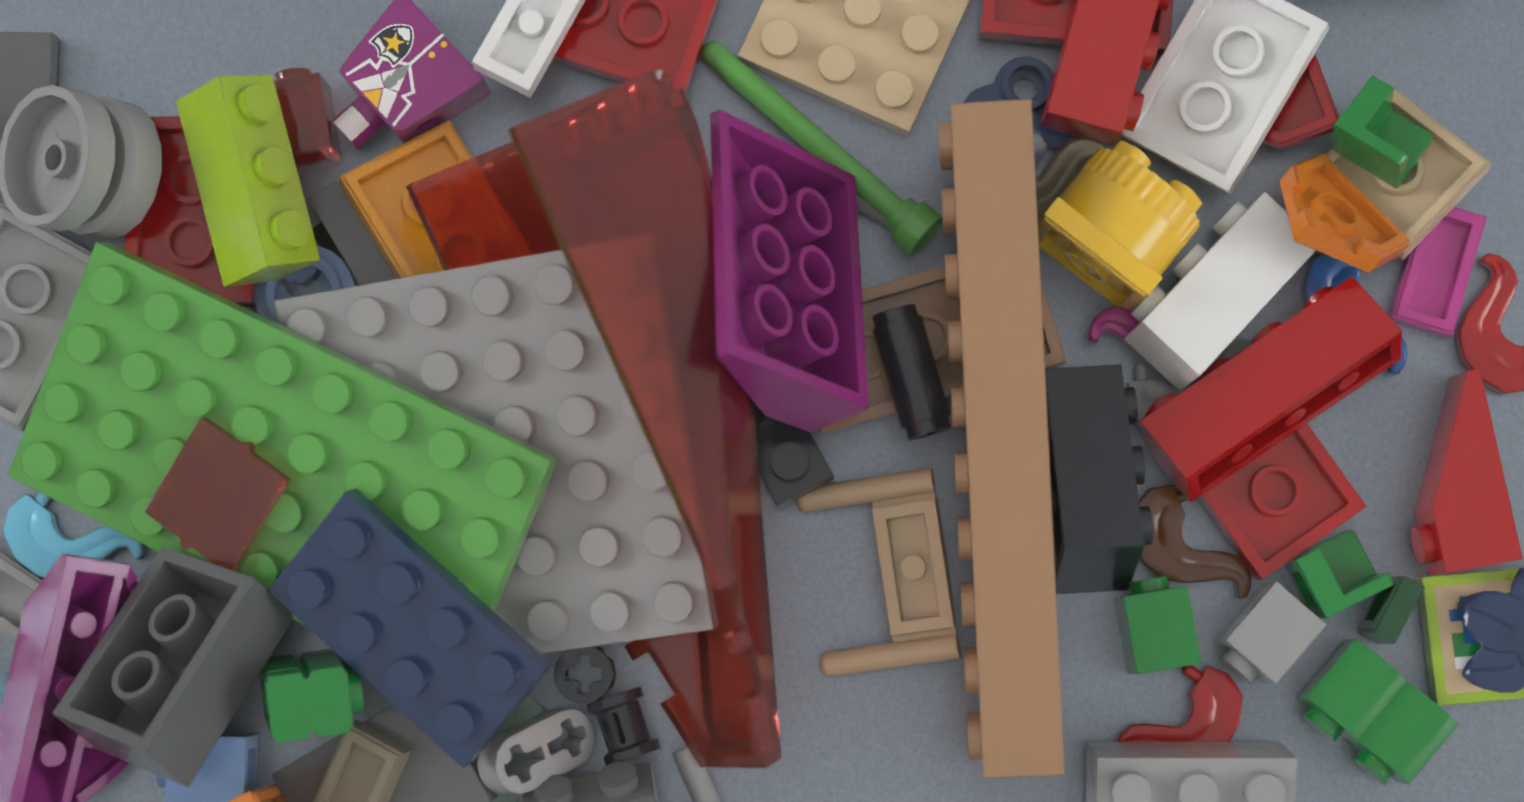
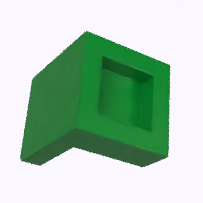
[1332,75,1432,189]
[1284,530,1395,619]

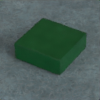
[1357,576,1425,644]

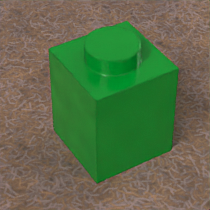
[1114,576,1202,674]

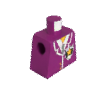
[332,0,491,149]

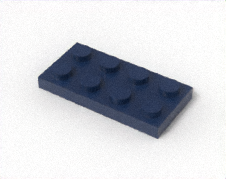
[268,488,553,768]

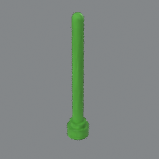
[701,41,943,257]

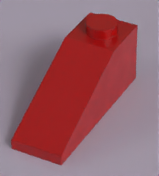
[1411,368,1523,575]

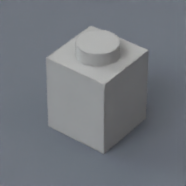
[1214,581,1327,684]

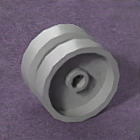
[0,84,162,239]

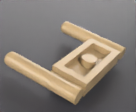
[796,467,961,677]

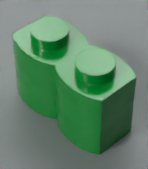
[1298,638,1459,785]

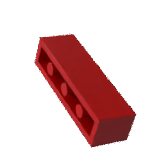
[1040,0,1171,146]
[1140,276,1402,503]

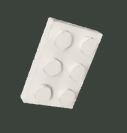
[1121,0,1330,196]

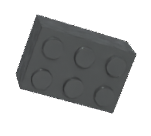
[52,546,293,788]

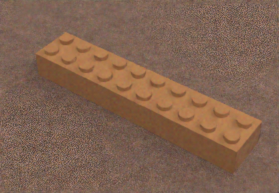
[938,99,1065,778]

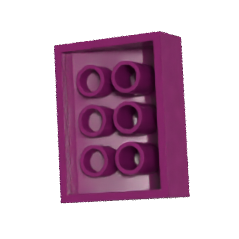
[710,109,869,433]

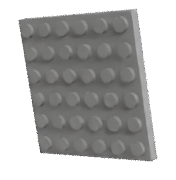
[274,235,719,679]

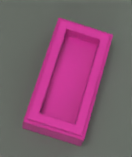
[1388,207,1487,339]

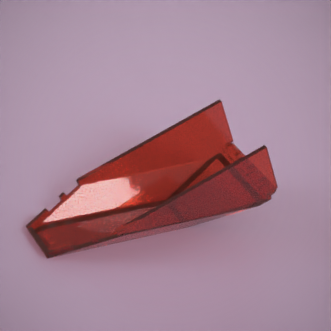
[406,69,781,768]

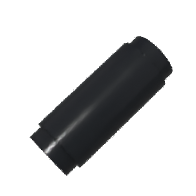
[872,304,951,441]

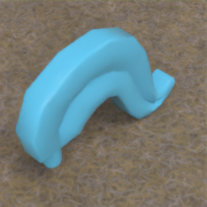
[3,492,147,578]

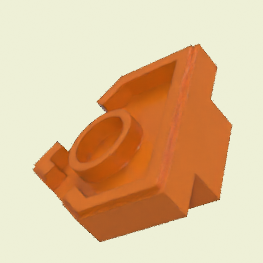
[1279,153,1411,273]

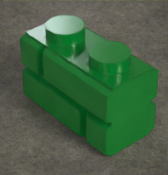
[260,649,364,743]

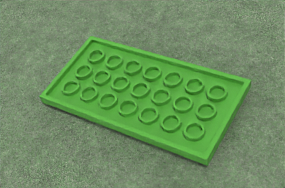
[8,242,559,627]

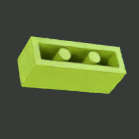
[176,74,320,287]

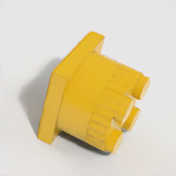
[1038,140,1203,311]

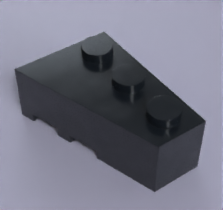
[1045,364,1153,594]

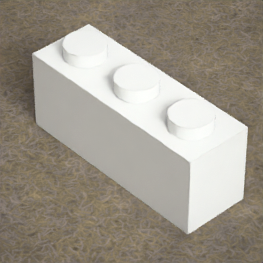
[1124,192,1316,391]

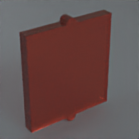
[144,417,291,571]

